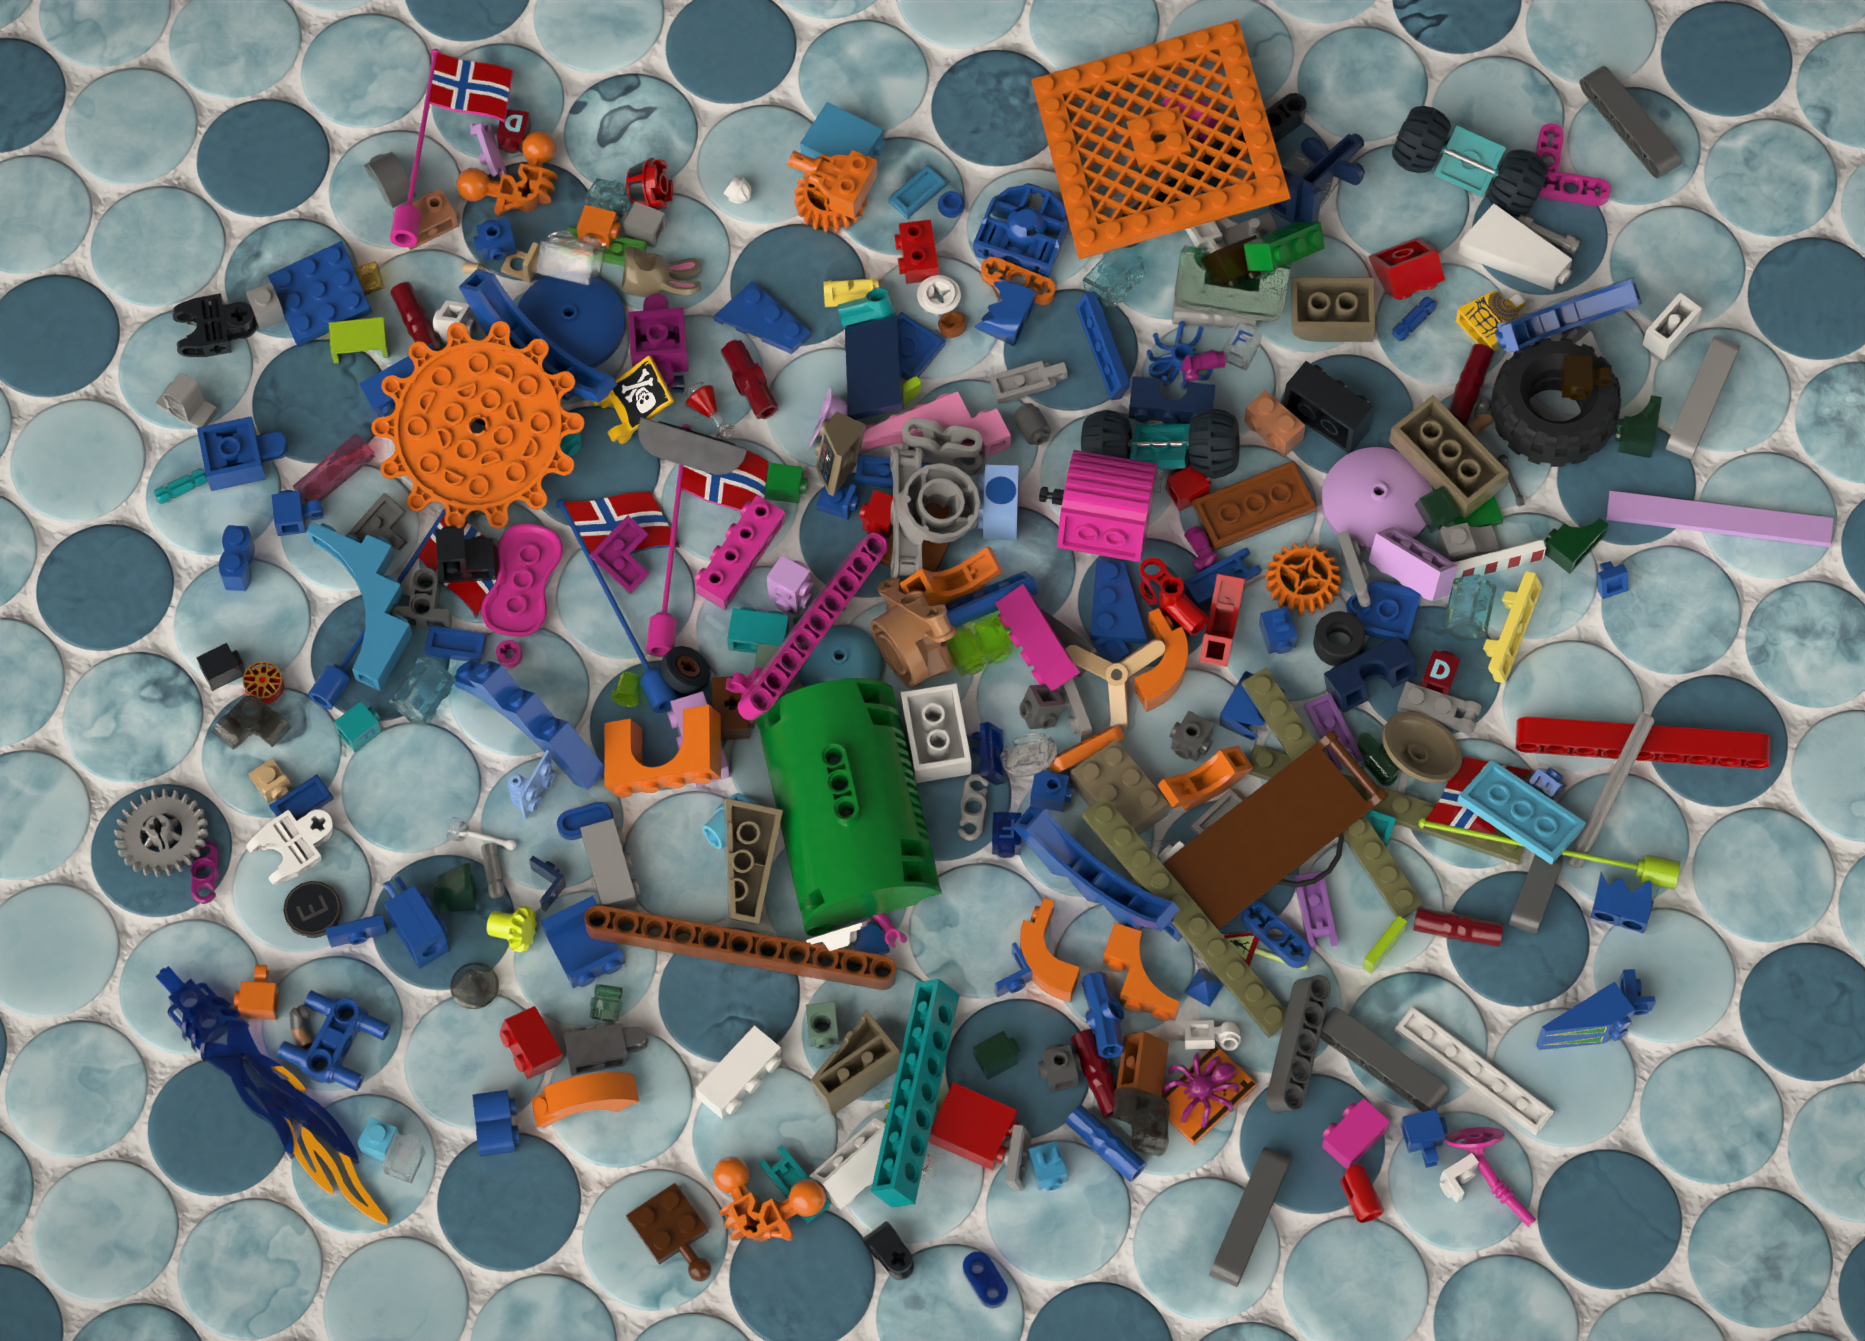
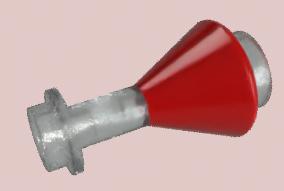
[685,382,735,440]

